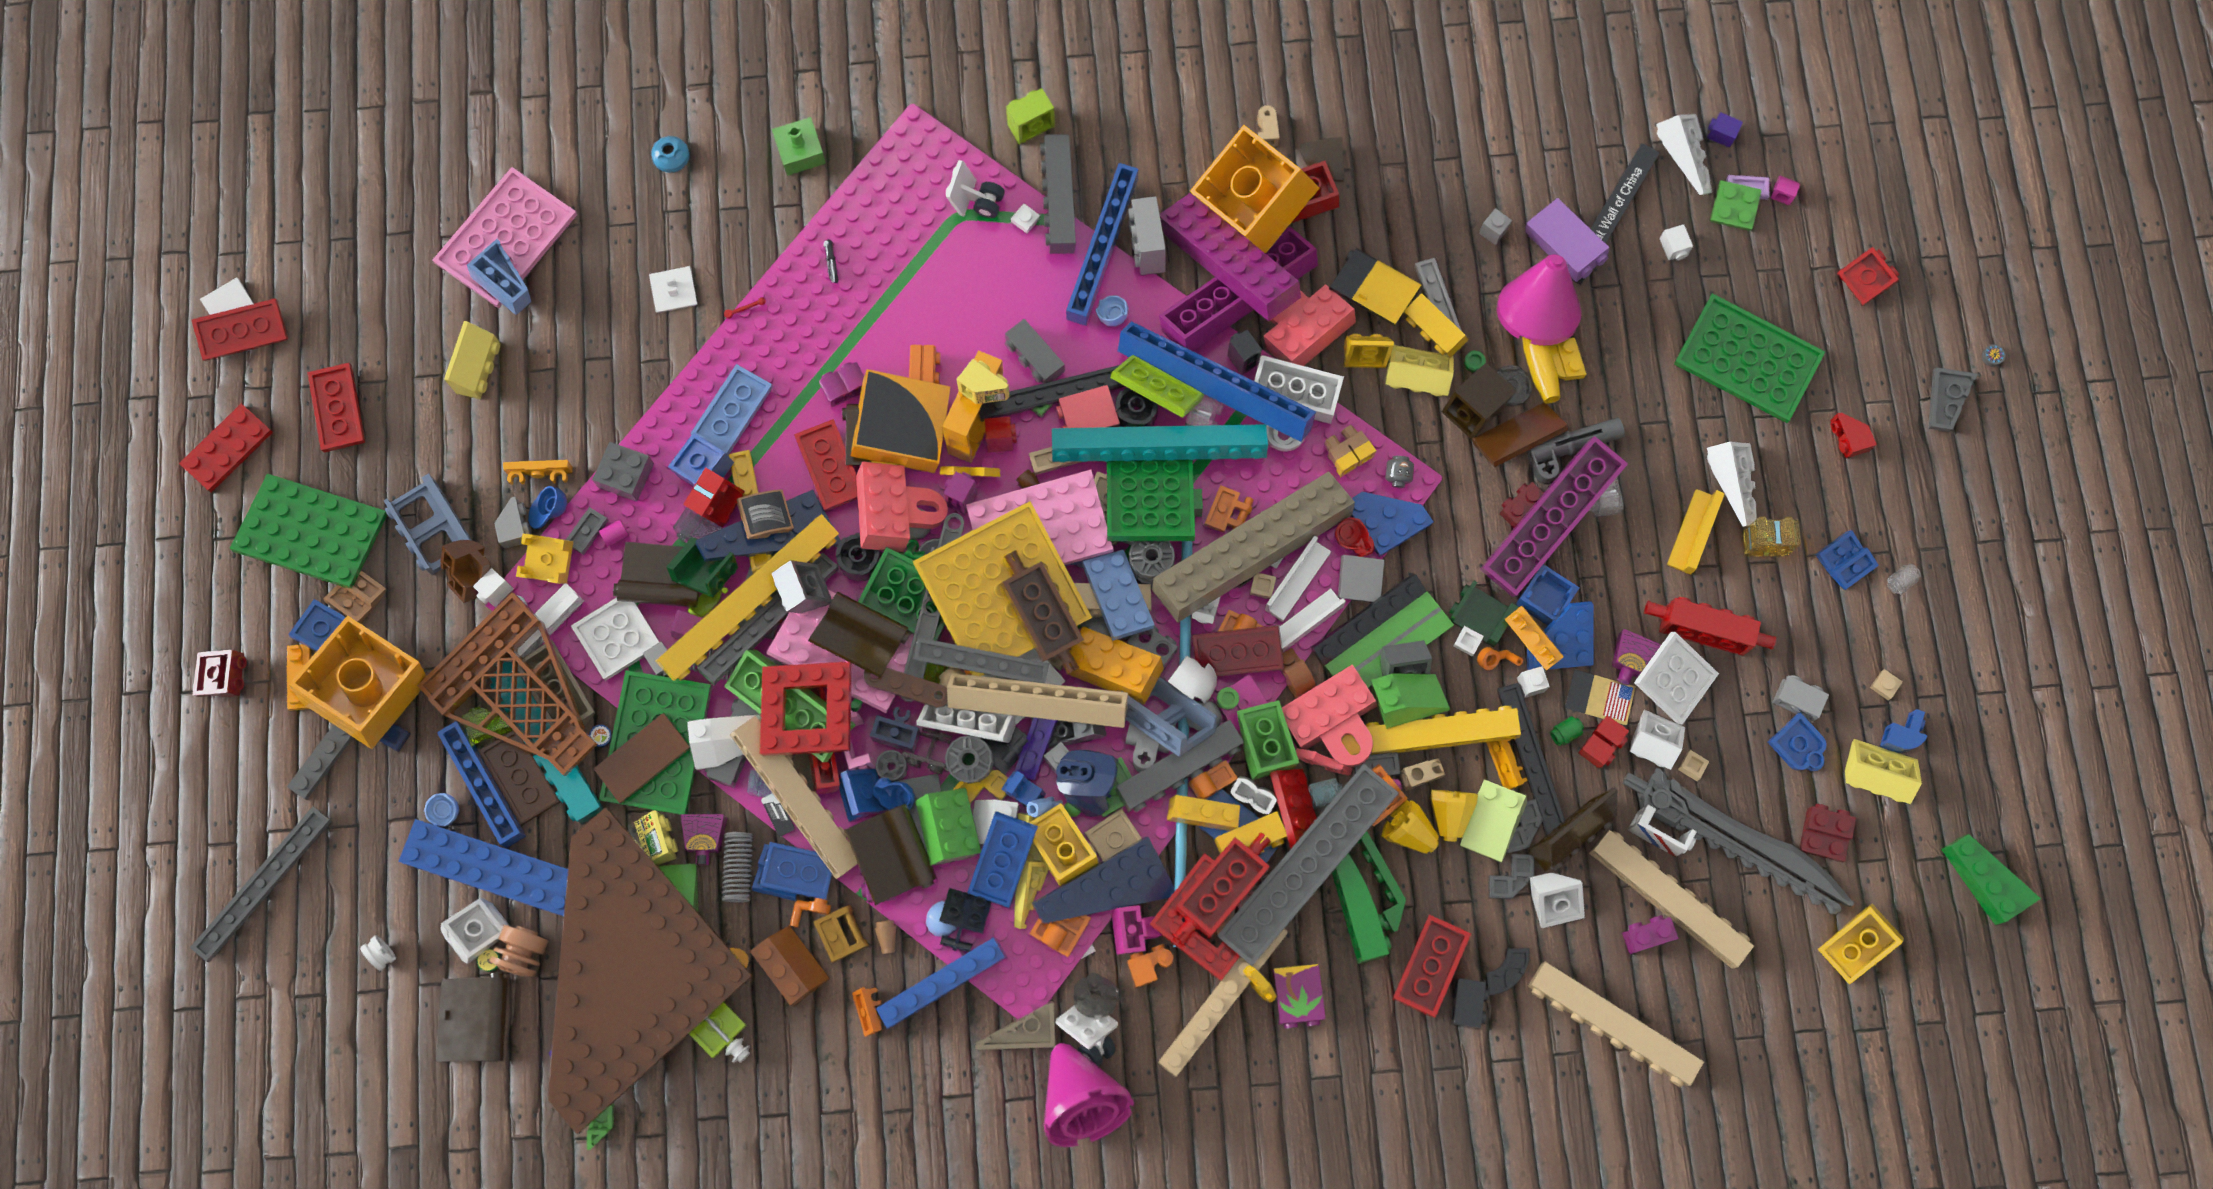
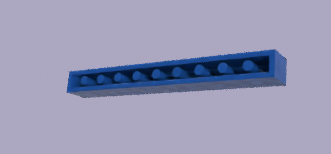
[1117,321,1316,442]

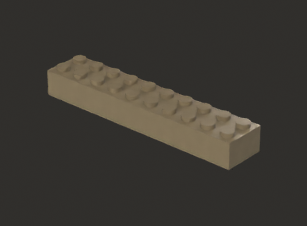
[1152,471,1355,622]

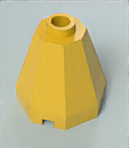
[1430,790,1478,842]
[1381,800,1439,854]

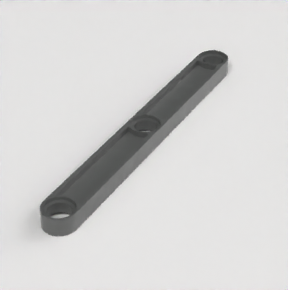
[900,513,964,702]

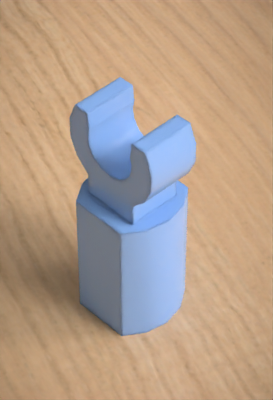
[1027,797,1063,817]

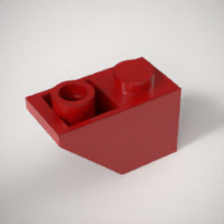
[1830,412,1877,459]

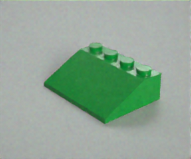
[858,547,946,641]

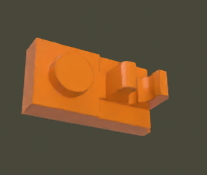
[852,987,882,1037]

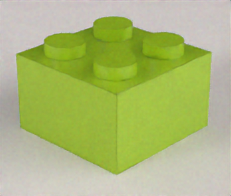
[1006,88,1055,145]

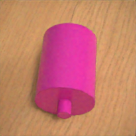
[599,520,629,547]

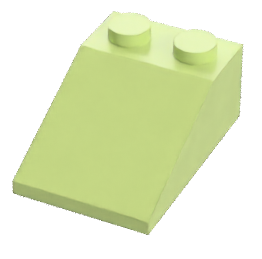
[1460,780,1527,863]

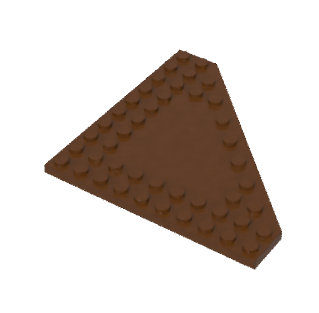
[547,807,753,1134]

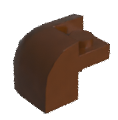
[441,540,490,603]

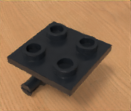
[980,726,1028,775]
[939,888,992,952]

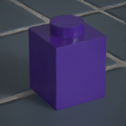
[1707,112,1743,148]

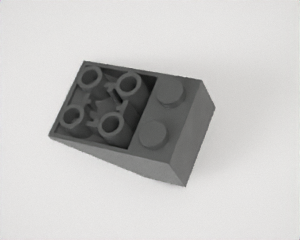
[1031,717,1106,748]

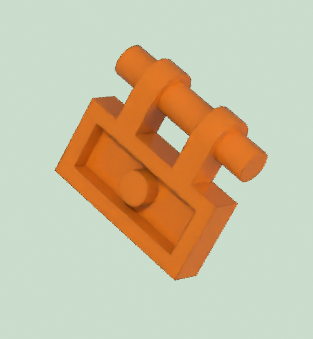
[1204,485,1254,533]

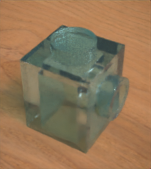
[1308,778,1343,809]

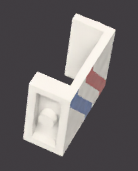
[1628,805,1696,857]

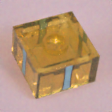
[1743,517,1801,557]

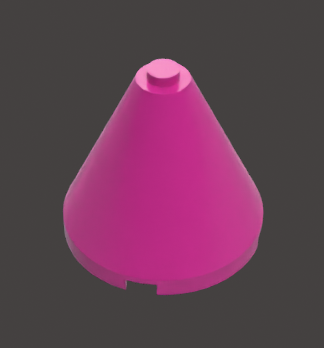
[1497,254,1581,345]
[1044,1043,1134,1147]

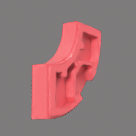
[1296,748,1353,776]

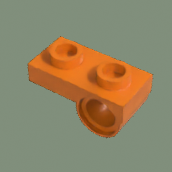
[1188,760,1238,800]

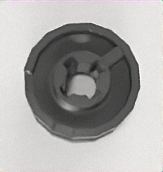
[876,750,908,782]

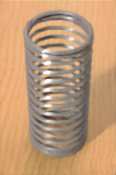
[721,832,753,902]

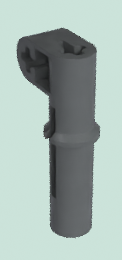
[1526,417,1625,485]

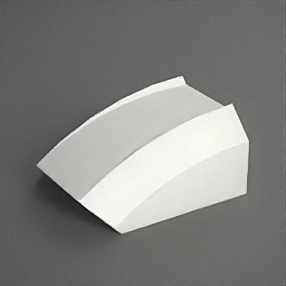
[441,898,508,964]

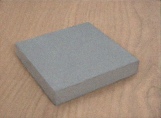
[1338,555,1384,602]

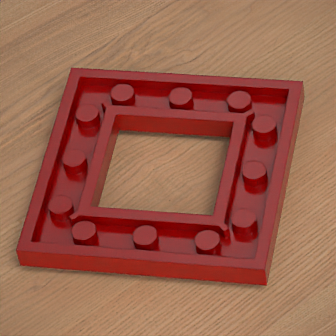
[760,661,852,756]
[1149,853,1254,981]

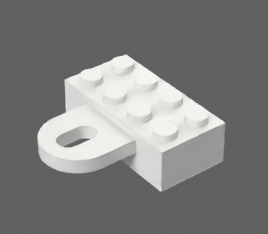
[1254,355,1344,451]

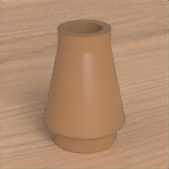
[874,920,897,954]

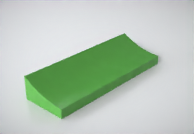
[724,650,856,762]

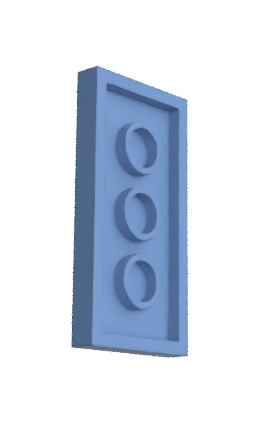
[690,364,773,455]
[1082,550,1155,640]

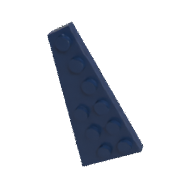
[695,489,841,562]
[1032,837,1175,924]

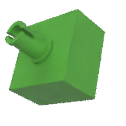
[772,117,826,176]

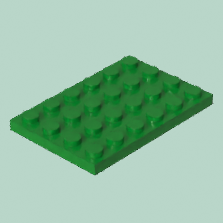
[1674,293,1825,423]
[1107,459,1195,541]
[230,474,387,589]
[599,670,713,815]

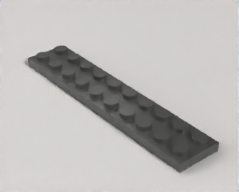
[1217,764,1399,966]

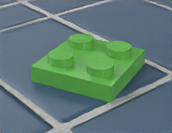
[1710,180,1762,231]

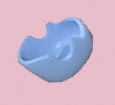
[1095,295,1129,326]
[424,793,459,827]
[926,901,958,937]

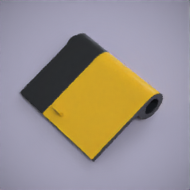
[1329,248,1422,326]

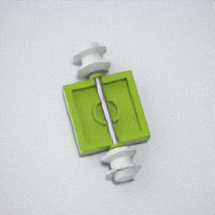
[690,1002,750,1063]

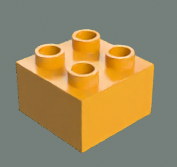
[1190,125,1319,254]
[288,616,426,749]

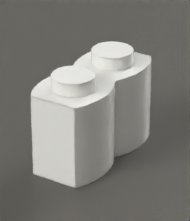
[1230,776,1277,814]

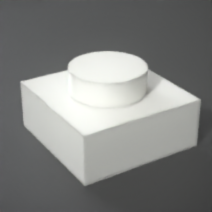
[1011,204,1040,234]
[1454,626,1484,656]

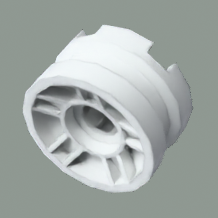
[360,935,396,971]

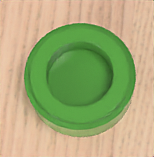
[1216,687,1239,710]

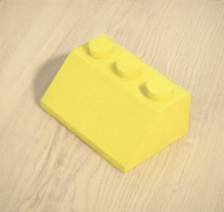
[444,321,500,399]
[1385,345,1454,396]
[1845,739,1922,804]

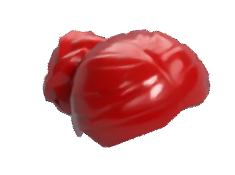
[1335,517,1374,557]

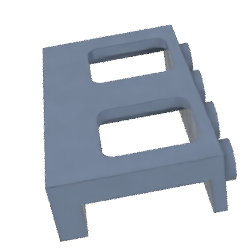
[383,473,472,575]
[1121,677,1217,757]

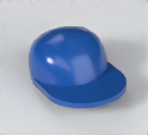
[528,486,567,529]

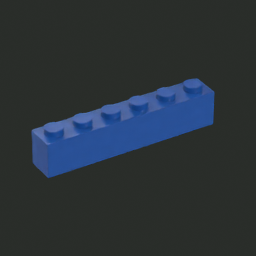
[437,721,527,848]
[876,937,1007,1028]

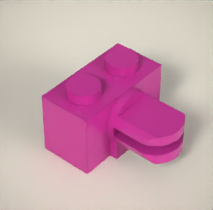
[1111,905,1161,955]

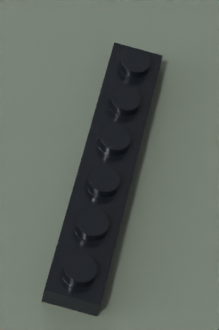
[1310,573,1427,666]

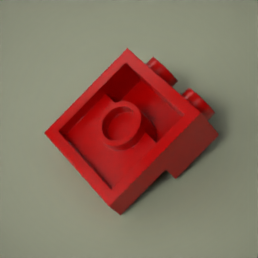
[1837,247,1899,306]

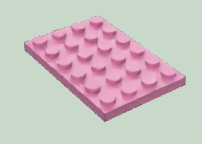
[433,167,578,308]
[966,470,1114,565]
[767,590,914,713]

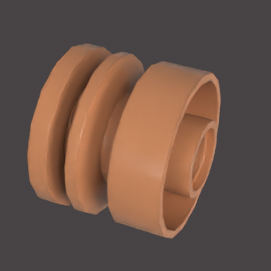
[489,925,549,977]

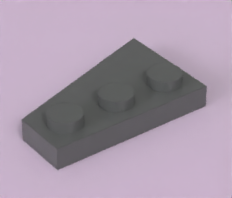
[1928,367,1978,432]

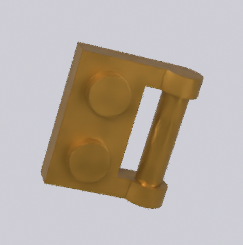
[814,905,869,963]

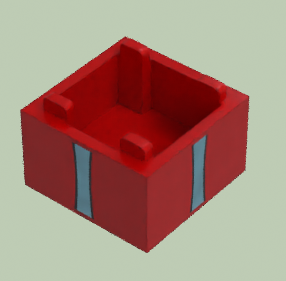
[683,467,745,528]

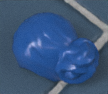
[873,778,915,810]

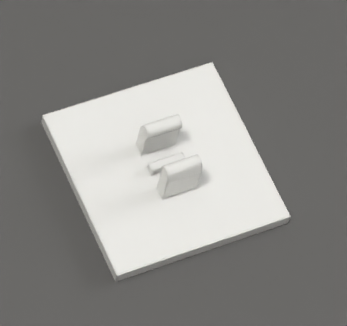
[649,266,697,313]

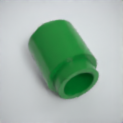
[1550,716,1584,746]

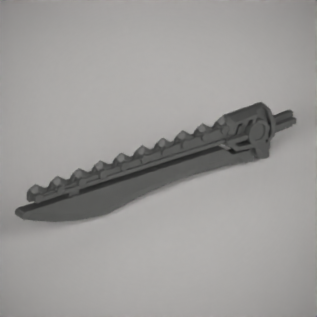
[1622,768,1854,915]

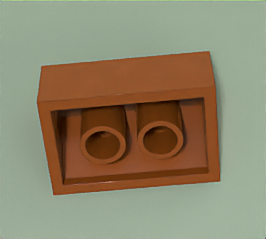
[750,926,830,1007]

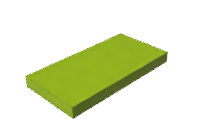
[1110,355,1204,418]

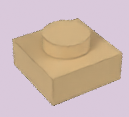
[1250,573,1276,599]
[1870,669,1902,700]
[1678,750,1709,781]

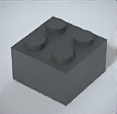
[592,441,654,502]

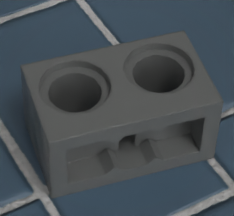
[1127,626,1178,669]

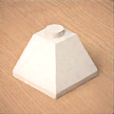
[1530,872,1585,928]

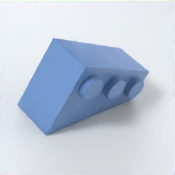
[467,238,531,315]

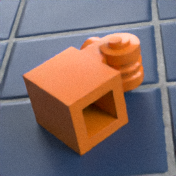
[1127,944,1173,988]

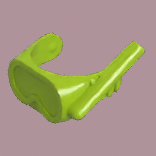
[688,586,728,618]

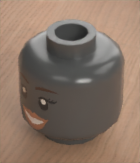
[1385,456,1414,488]

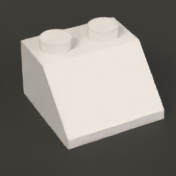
[1630,710,1685,770]
[973,800,1019,846]

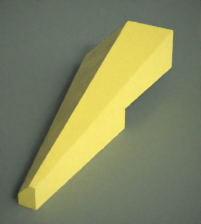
[1014,813,1049,929]

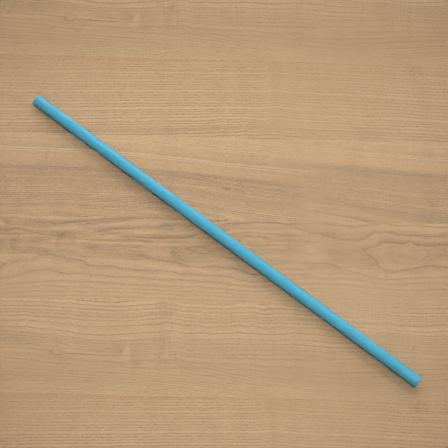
[1173,541,1193,948]

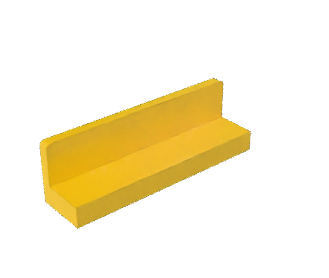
[1667,489,1725,575]

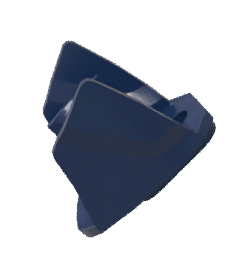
[1056,750,1119,817]

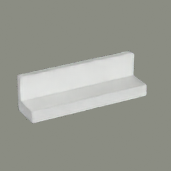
[1265,536,1331,622]
[517,583,584,658]
[1280,589,1346,652]

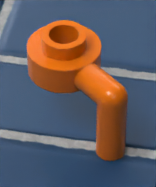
[1477,647,1523,670]
[789,898,831,927]

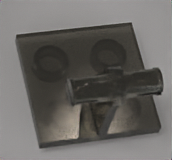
[902,727,952,775]

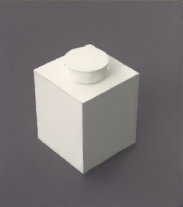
[1659,224,1693,260]
[473,568,514,607]
[1517,666,1550,698]

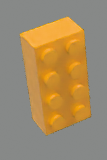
[1068,626,1164,705]

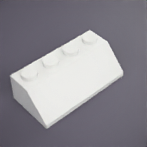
[917,694,1015,743]

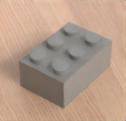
[1128,197,1165,275]

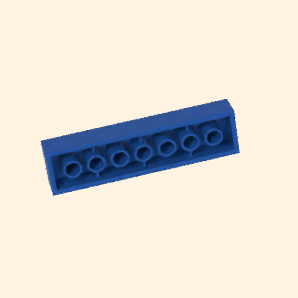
[398,819,568,917]

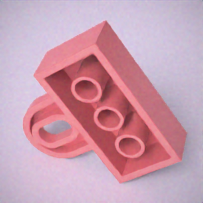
[1264,284,1356,366]
[856,462,948,552]
[1282,664,1377,767]

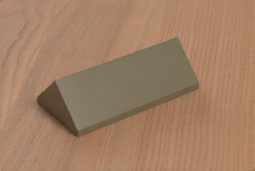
[518,640,595,727]

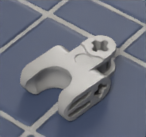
[1125,723,1176,772]

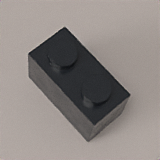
[1227,330,1262,375]
[1450,978,1489,1029]

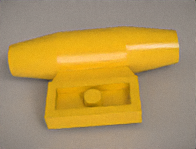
[1522,336,1587,404]

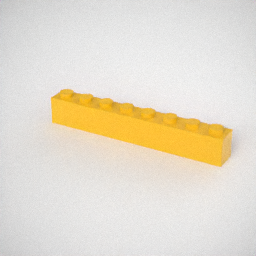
[1342,706,1521,755]

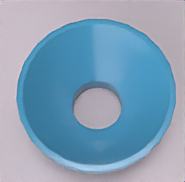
[651,136,690,173]

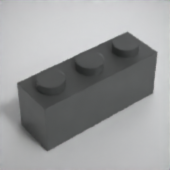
[1005,319,1065,383]

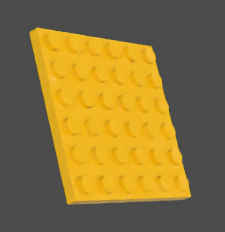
[913,501,1092,676]

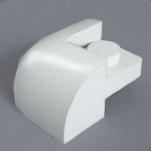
[1168,656,1217,703]

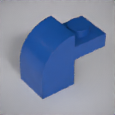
[1880,709,1927,753]
[1001,771,1046,808]

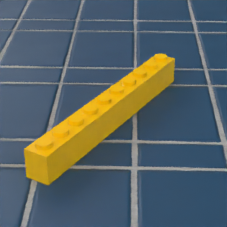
[655,514,839,680]

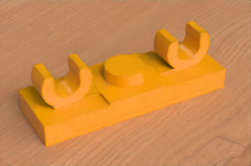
[503,460,573,485]
[1505,606,1564,671]
[287,644,312,711]
[1486,739,1527,790]

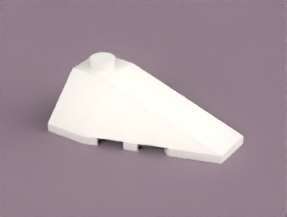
[1657,114,1712,195]
[1707,442,1757,527]
[687,715,761,770]

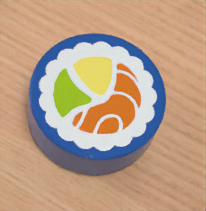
[589,725,612,748]

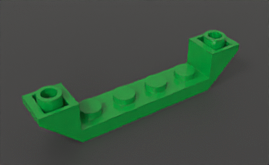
[1357,832,1406,934]

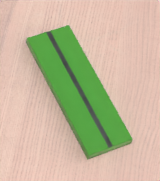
[1324,591,1454,688]

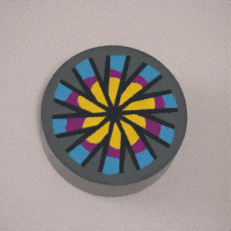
[1982,344,2005,367]

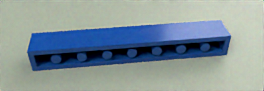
[1066,163,1139,326]

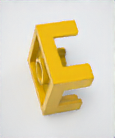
[516,533,574,584]

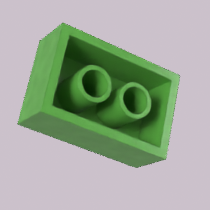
[915,788,981,865]

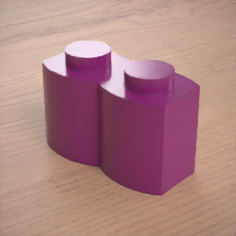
[819,362,864,407]

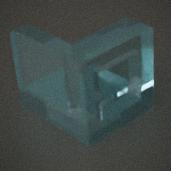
[747,770,772,797]

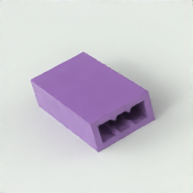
[1525,198,1609,282]

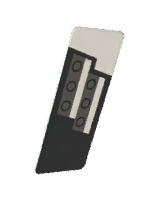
[761,793,795,837]

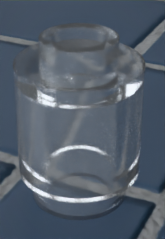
[1887,564,1921,594]

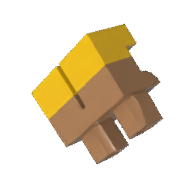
[1325,425,1377,478]

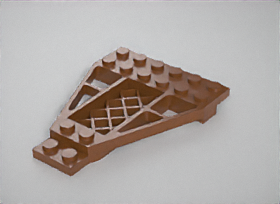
[417,592,598,776]

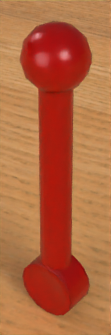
[724,297,766,319]

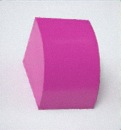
[1770,175,1800,205]

